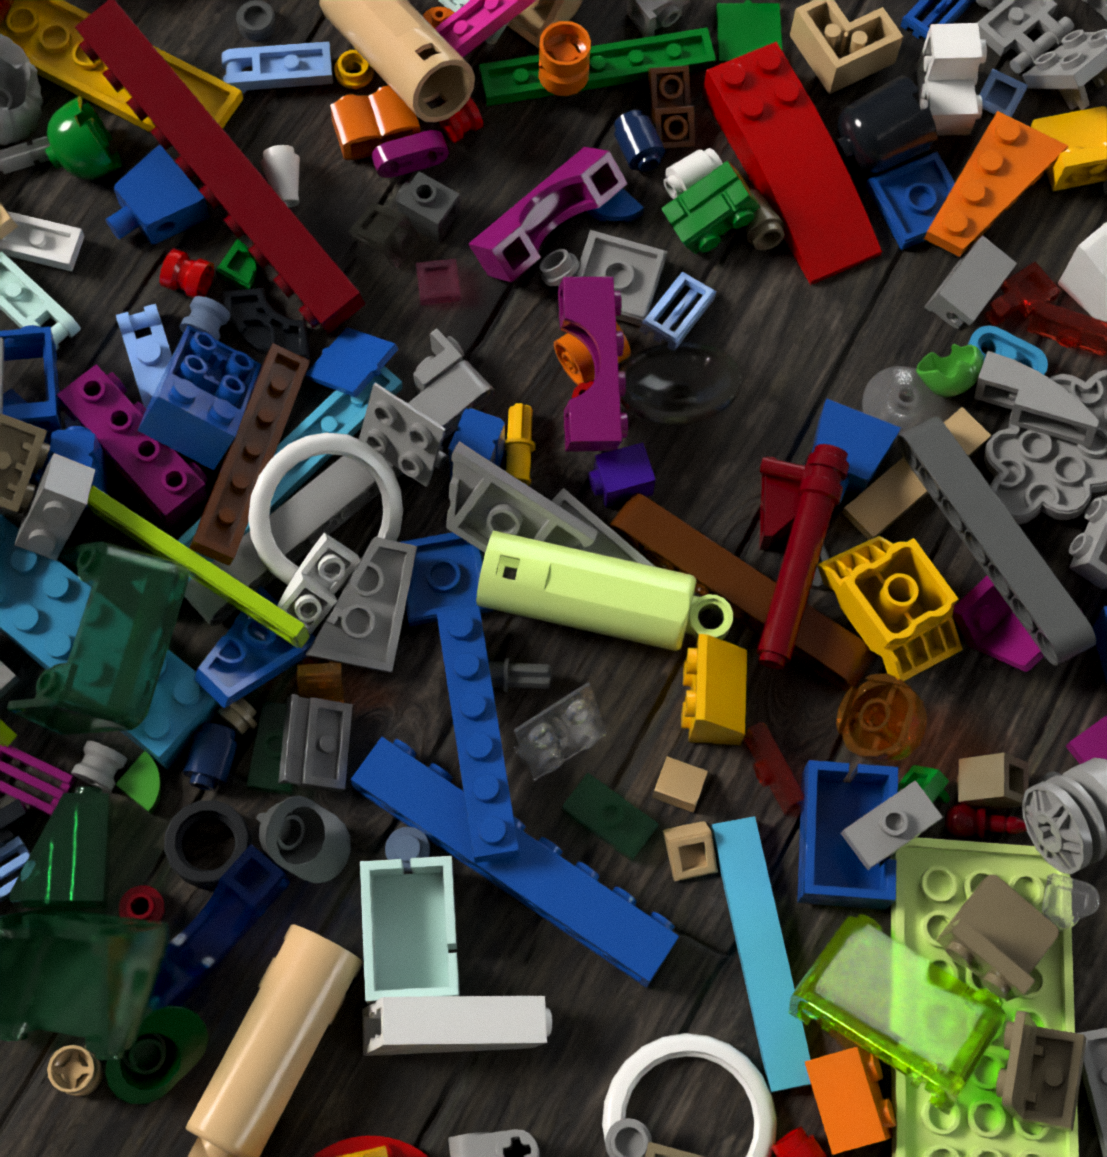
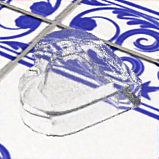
[1042,873,1100,931]

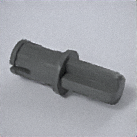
[488,658,552,692]

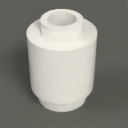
[664,148,723,199]

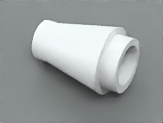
[260,145,300,208]

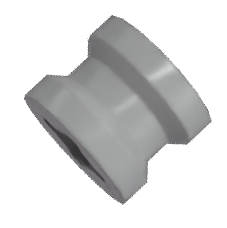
[71,740,127,792]

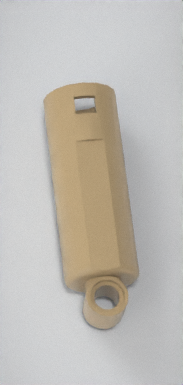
[319,0,475,122]
[185,924,364,1157]

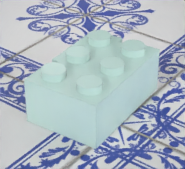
[360,856,460,1005]

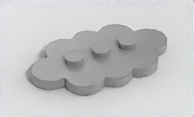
[984,370,1107,525]

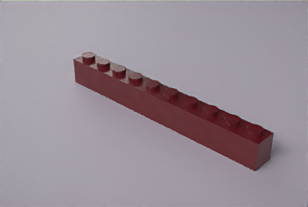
[75,0,365,334]

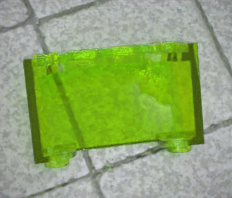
[788,914,1007,1115]

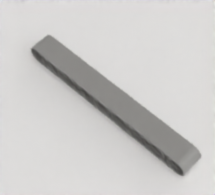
[182,360,495,626]

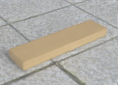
[842,407,991,540]

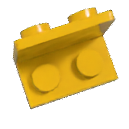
[1031,106,1107,191]

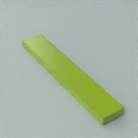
[87,486,310,648]

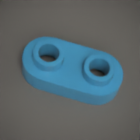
[968,326,1048,375]

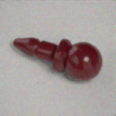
[944,803,1027,839]

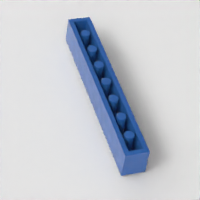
[351,737,679,988]

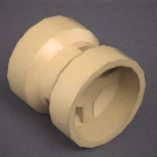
[47,1045,103,1097]

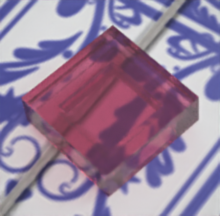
[416,259,461,305]

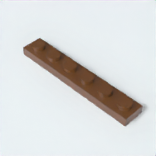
[189,343,310,566]

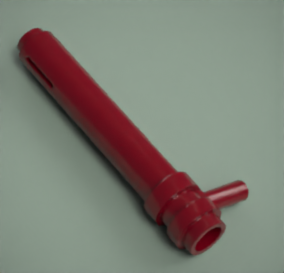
[757,444,849,670]

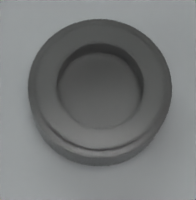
[236,0,276,41]

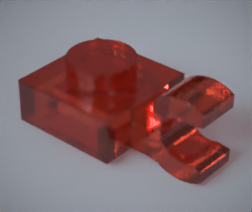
[984,261,1061,327]

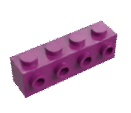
[56,364,208,529]

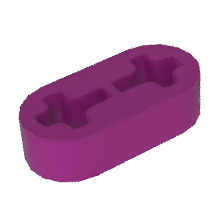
[371,130,449,178]

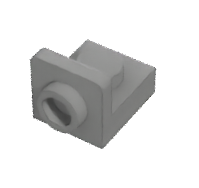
[413,329,464,394]

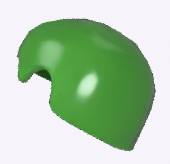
[916,344,984,398]

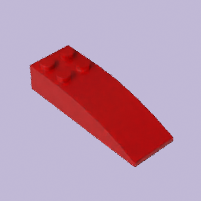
[702,41,882,285]

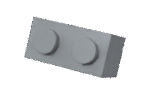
[14,453,96,561]

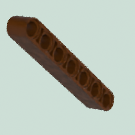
[609,493,876,692]

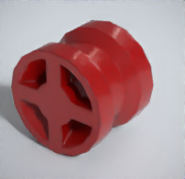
[438,97,483,143]

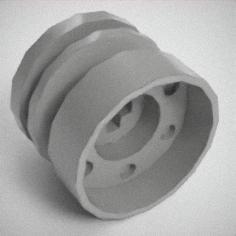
[1022,758,1107,874]

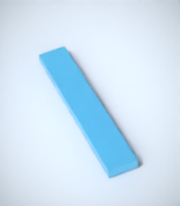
[711,816,811,1093]

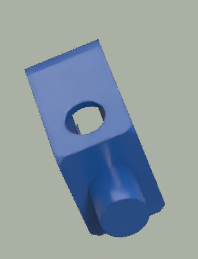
[105,145,210,244]
[812,399,901,506]

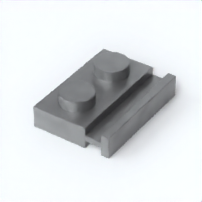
[278,694,353,793]

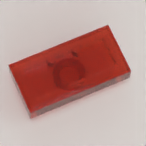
[1026,301,1107,356]
[744,722,805,815]

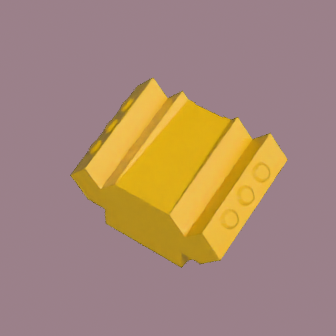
[817,536,962,682]

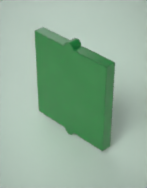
[716,0,782,65]

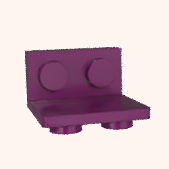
[953,576,1083,672]

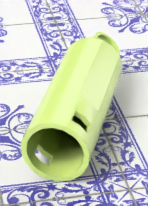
[476,531,733,651]

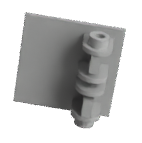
[359,383,447,487]

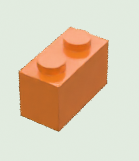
[805,1045,897,1155]

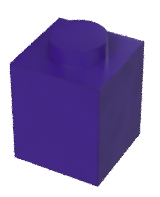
[588,442,656,508]

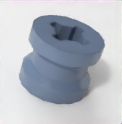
[179,296,231,341]

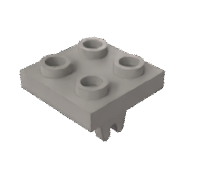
[1022,29,1107,110]

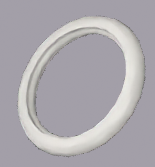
[248,432,403,592]
[602,1033,777,1157]

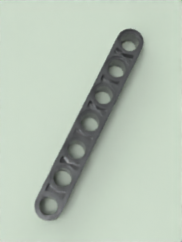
[897,416,1096,666]

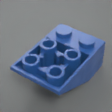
[137,325,261,470]

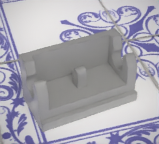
[924,235,1017,329]

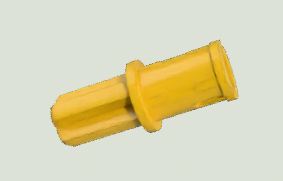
[505,403,536,486]

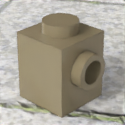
[956,753,1028,811]

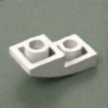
[277,533,361,634]

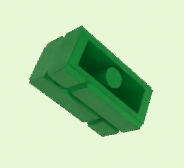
[662,160,761,254]

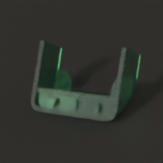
[7,541,189,735]

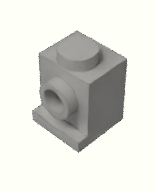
[627,0,690,38]

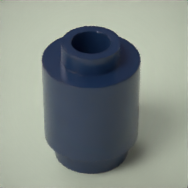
[614,110,665,172]
[183,723,238,791]

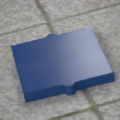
[305,327,398,397]

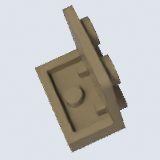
[936,875,1059,1001]
[996,1010,1087,1131]

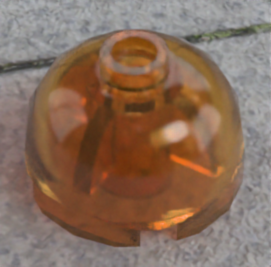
[836,673,928,764]

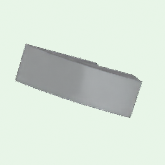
[974,351,1099,447]

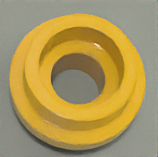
[334,50,374,89]

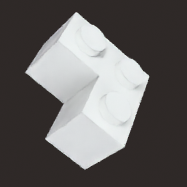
[916,23,987,136]

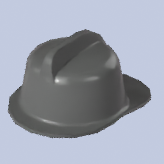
[256,795,351,884]

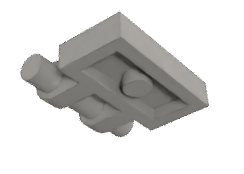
[977,0,1074,74]

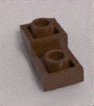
[648,65,695,148]

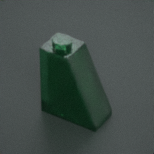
[10,786,113,909]

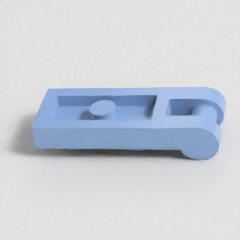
[221,42,333,94]
[116,303,172,409]

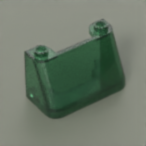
[0,908,169,1060]

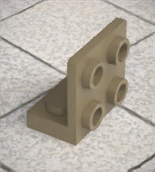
[0,413,50,520]

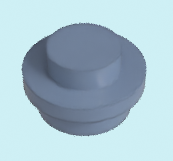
[385,827,430,872]

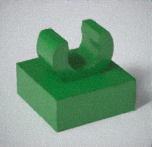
[898,765,950,804]

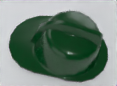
[105,1006,209,1104]

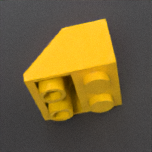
[681,634,747,745]

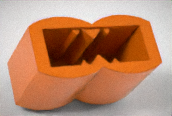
[330,85,420,160]

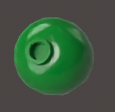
[45,96,122,180]

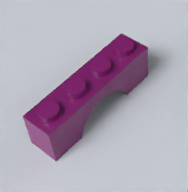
[468,147,628,282]
[558,277,628,452]

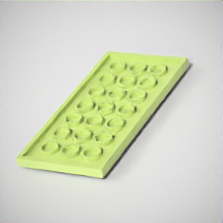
[891,837,1079,1157]

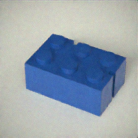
[797,760,898,910]

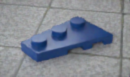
[194,586,316,708]

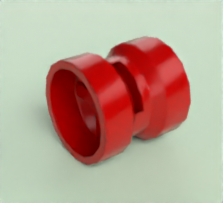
[159,248,215,298]

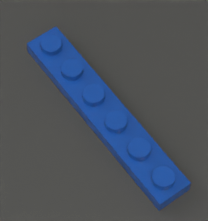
[437,606,520,863]

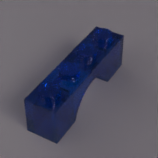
[124,844,290,1011]

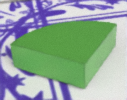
[115,751,161,814]

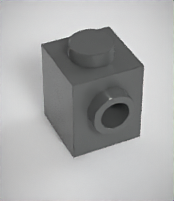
[396,172,460,243]

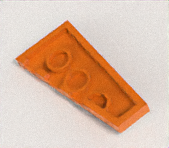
[924,111,1068,257]

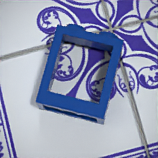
[0,325,62,437]

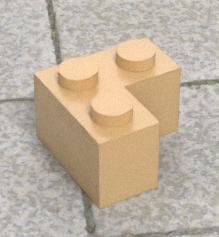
[790,0,904,94]

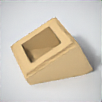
[652,756,708,812]
[663,821,718,881]

